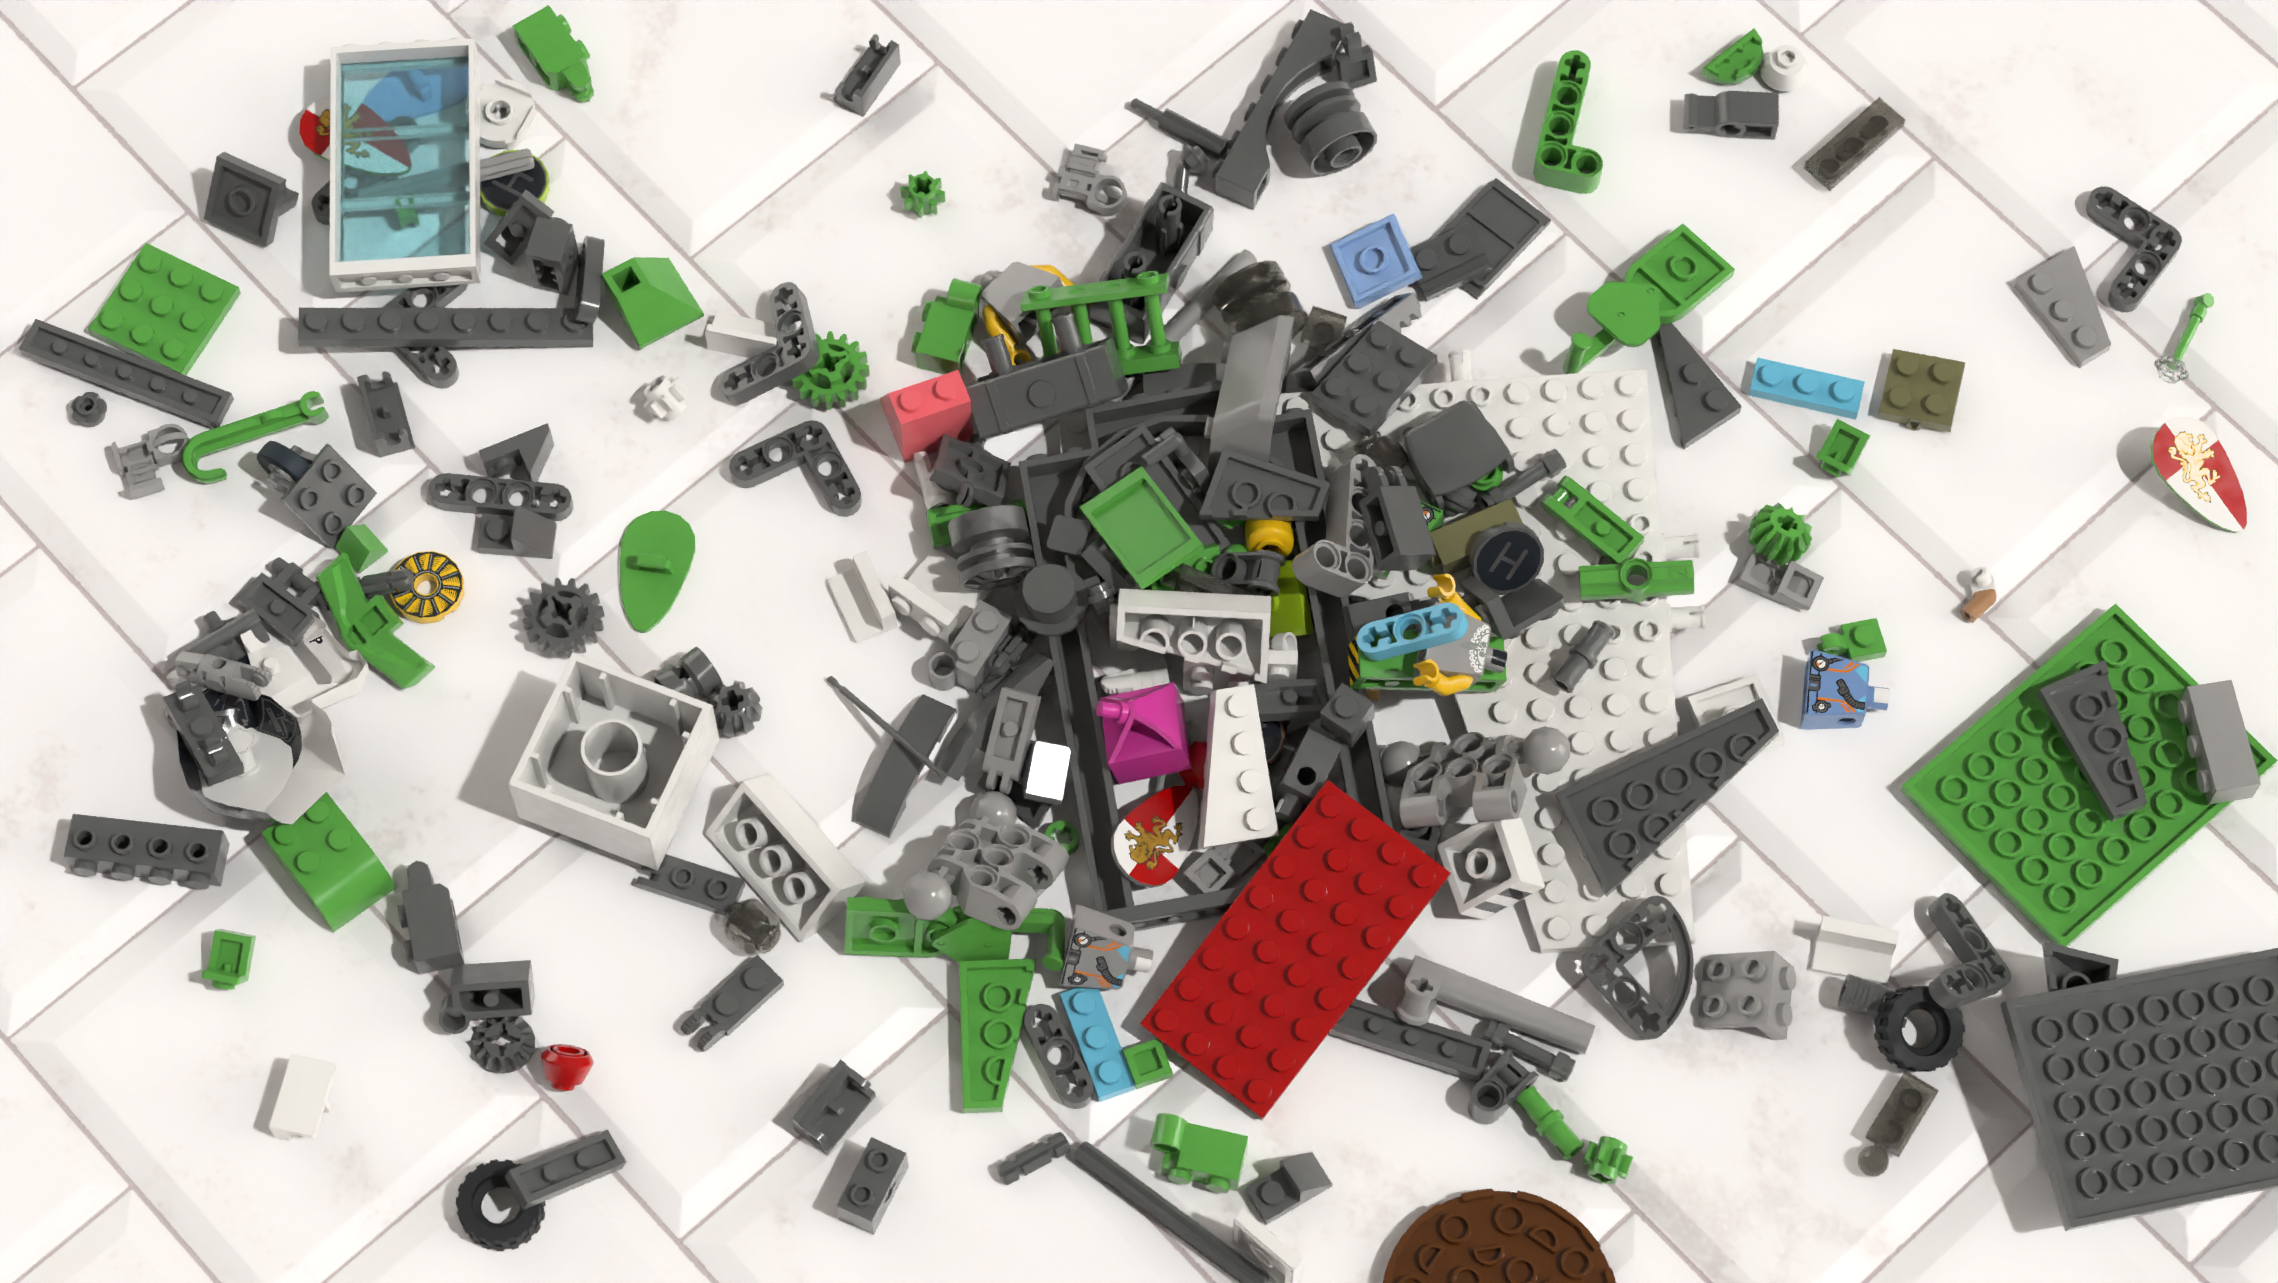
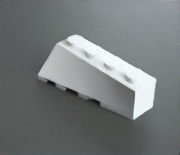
[1116,589,1271,684]

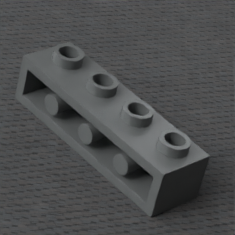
[64,814,230,889]

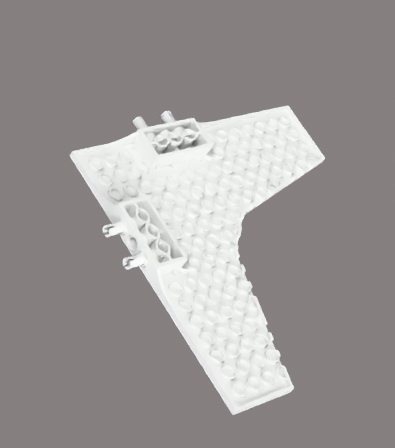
[1059,349,1706,953]

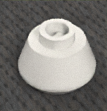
[1760,45,1809,92]

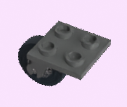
[257,441,377,548]

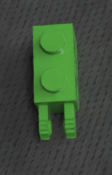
[512,5,594,103]

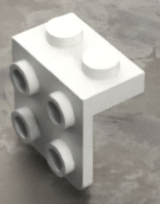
[888,548,992,644]

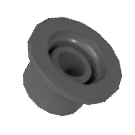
[1014,564,1089,636]

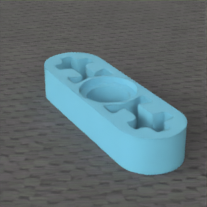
[1357,603,1468,661]

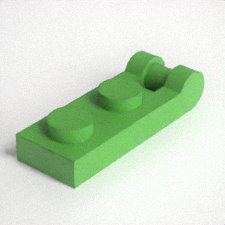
[1540,476,1644,564]

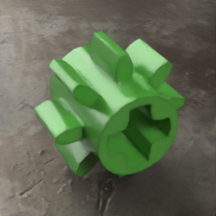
[900,171,946,218]
[1583,1136,1633,1185]

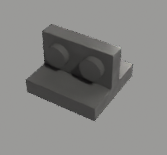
[204,152,299,247]

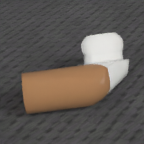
[1960,567,1997,623]

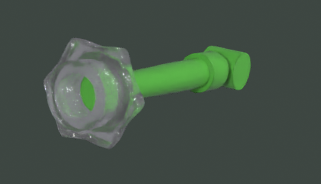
[2154,293,2214,384]

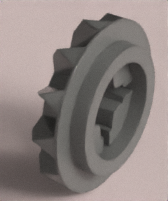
[472,1016,535,1073]

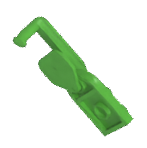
[1563,223,1735,374]
[844,896,1065,971]

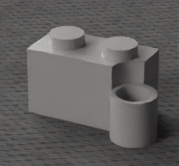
[928,600,1013,694]

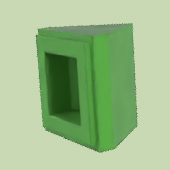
[336,524,388,574]

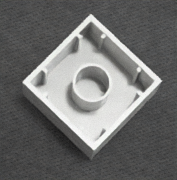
[508,652,720,871]

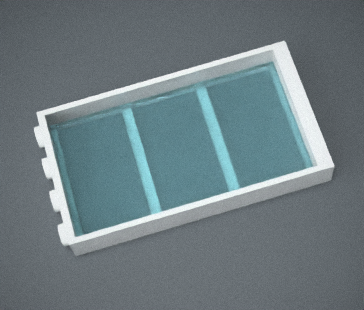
[329,37,481,292]

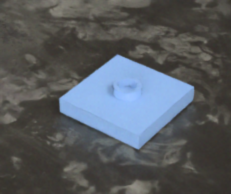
[1329,213,1423,309]

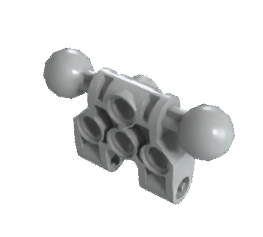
[1379,726,1570,829]
[903,790,1069,931]

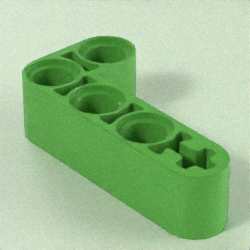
[1533,50,1603,194]

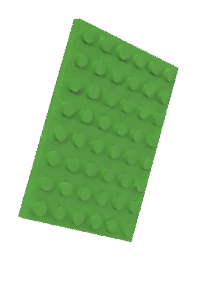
[1900,603,2278,947]

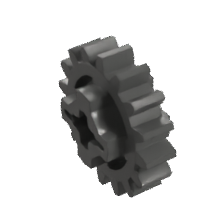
[522,578,605,658]

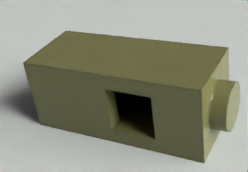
[1429,499,1523,575]

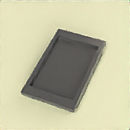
[1435,178,1551,299]

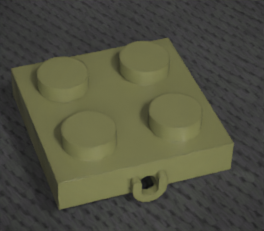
[1878,349,1965,432]

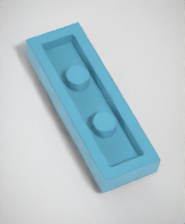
[1749,357,1865,420]
[1060,987,1135,1102]

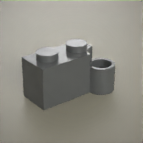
[439,960,535,1034]

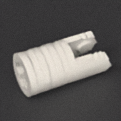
[914,452,957,509]
[1101,668,1170,697]

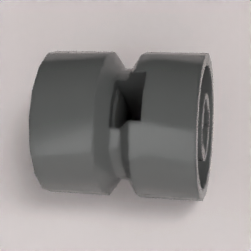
[652,646,723,699]

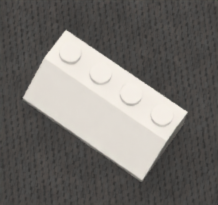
[705,774,867,942]

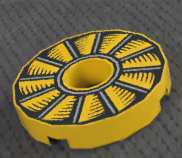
[390,551,465,624]

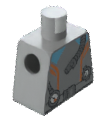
[1060,905,1153,990]

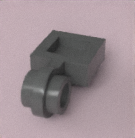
[1083,573,1116,615]

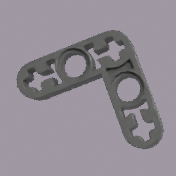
[2086,186,2182,313]
[719,282,820,405]
[384,284,468,389]
[729,420,862,517]
[1928,893,2011,1009]

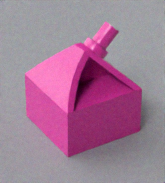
[1095,682,1192,784]

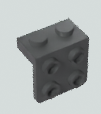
[1459,575,1566,641]

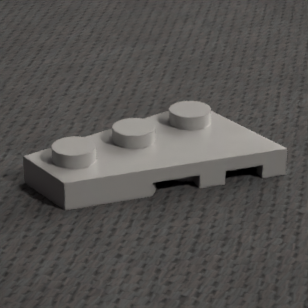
[2014,245,2111,368]

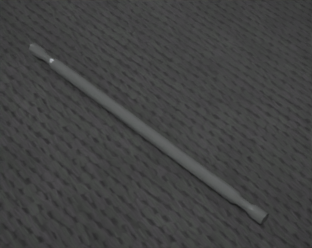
[827,676,947,780]

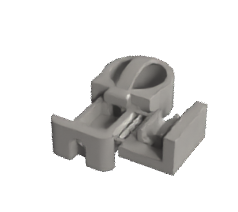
[1052,143,1128,215]
[111,424,189,499]

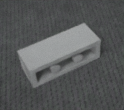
[2177,680,2261,805]

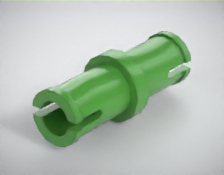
[1515,1086,1585,1160]

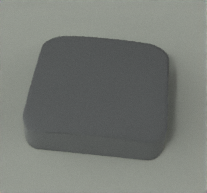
[1046,515,1091,558]

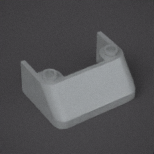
[1204,315,1294,478]

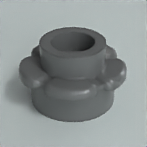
[71,392,107,427]

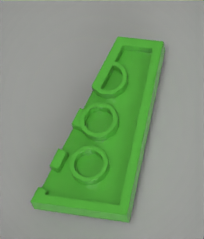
[959,958,1036,1113]

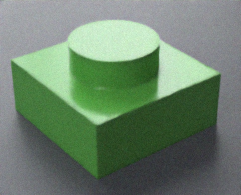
[1123,1038,1173,1090]

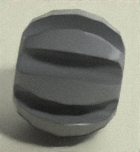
[707,680,763,737]

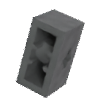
[525,216,579,296]
[836,1137,909,1235]

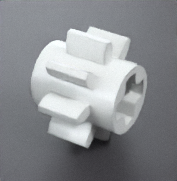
[643,375,689,421]

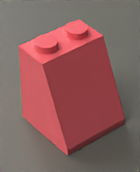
[880,370,973,463]

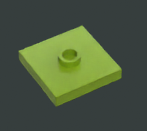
[1269,560,1314,639]

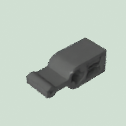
[1683,91,1779,140]

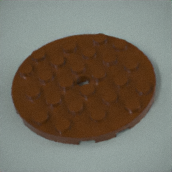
[1383,1189,1616,1283]

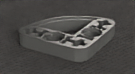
[1581,895,1694,1040]

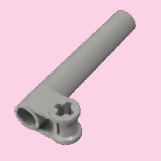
[1396,955,1595,1054]

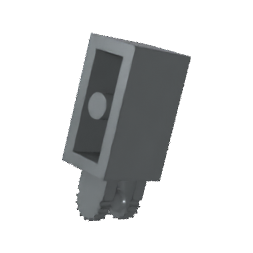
[1359,466,1436,571]

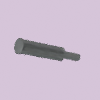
[1130,98,1230,159]

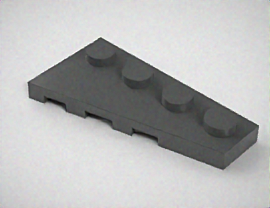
[2037,660,2147,822]

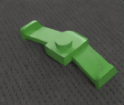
[315,552,436,690]

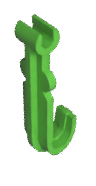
[182,391,329,484]

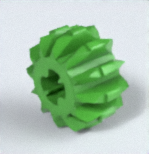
[1747,502,1813,567]

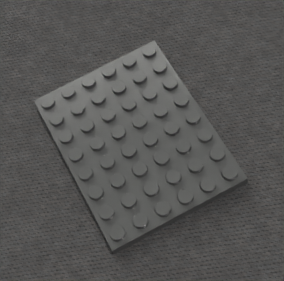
[2000,948,2278,1231]

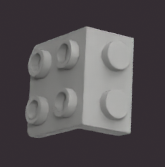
[1698,951,1796,1040]

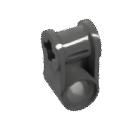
[1211,550,1286,597]
[1468,1049,1539,1125]

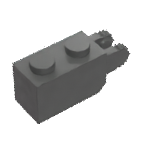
[397,860,465,975]

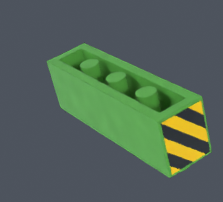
[1347,630,1507,692]

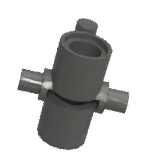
[187,608,270,662]

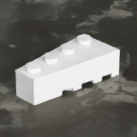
[1198,684,1279,849]

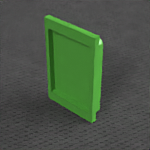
[1080,466,1205,590]

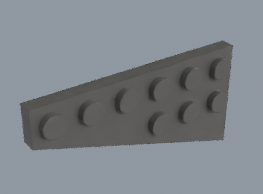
[1556,698,1779,897]

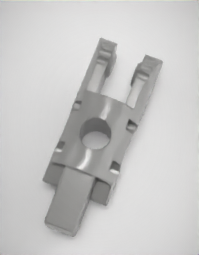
[175,651,273,701]

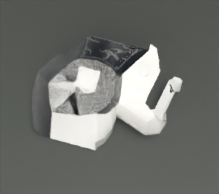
[177,615,369,824]

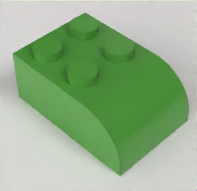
[261,792,396,933]

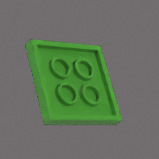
[88,243,241,376]

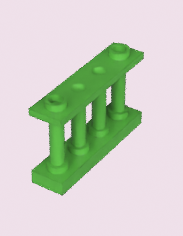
[1020,271,1182,375]

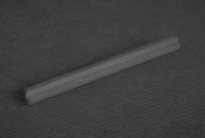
[1074,1141,1269,1283]

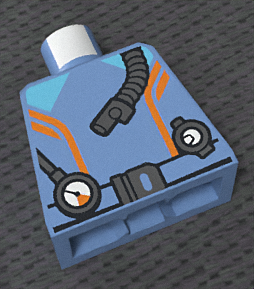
[1800,649,1890,730]

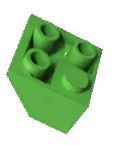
[602,257,704,350]

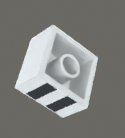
[1437,818,1545,920]

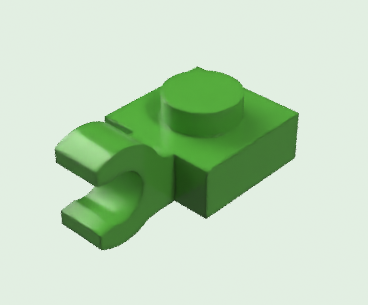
[1816,618,1887,662]

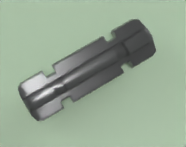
[357,568,415,597]
[986,622,1036,677]
[997,1132,1070,1185]

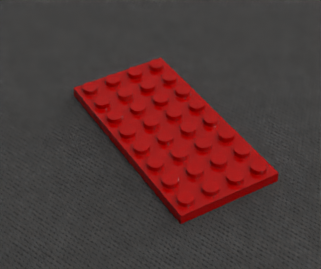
[1140,780,1451,1119]

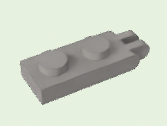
[982,687,1041,794]

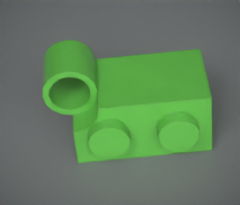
[911,278,982,375]
[1150,1113,1248,1193]

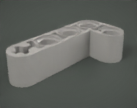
[1292,454,1376,597]

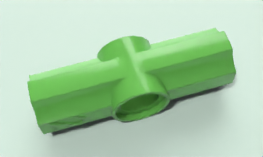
[1579,558,1695,602]

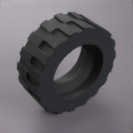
[1873,986,1965,1072]
[456,1159,546,1251]

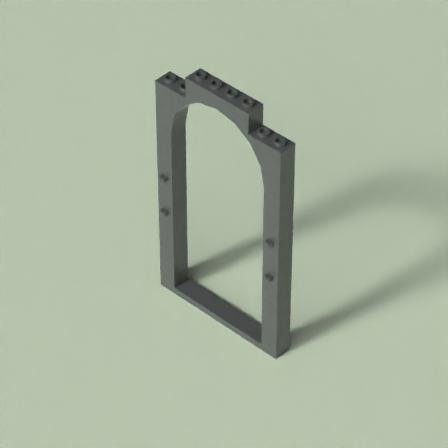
[1019,380,1393,932]

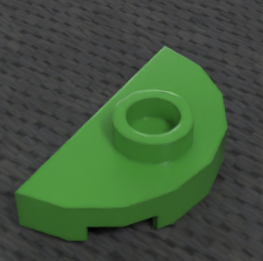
[1701,28,1763,85]

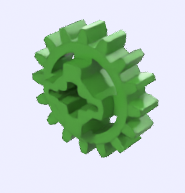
[792,331,870,410]

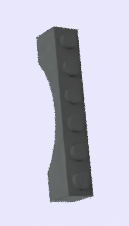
[1212,9,1344,210]

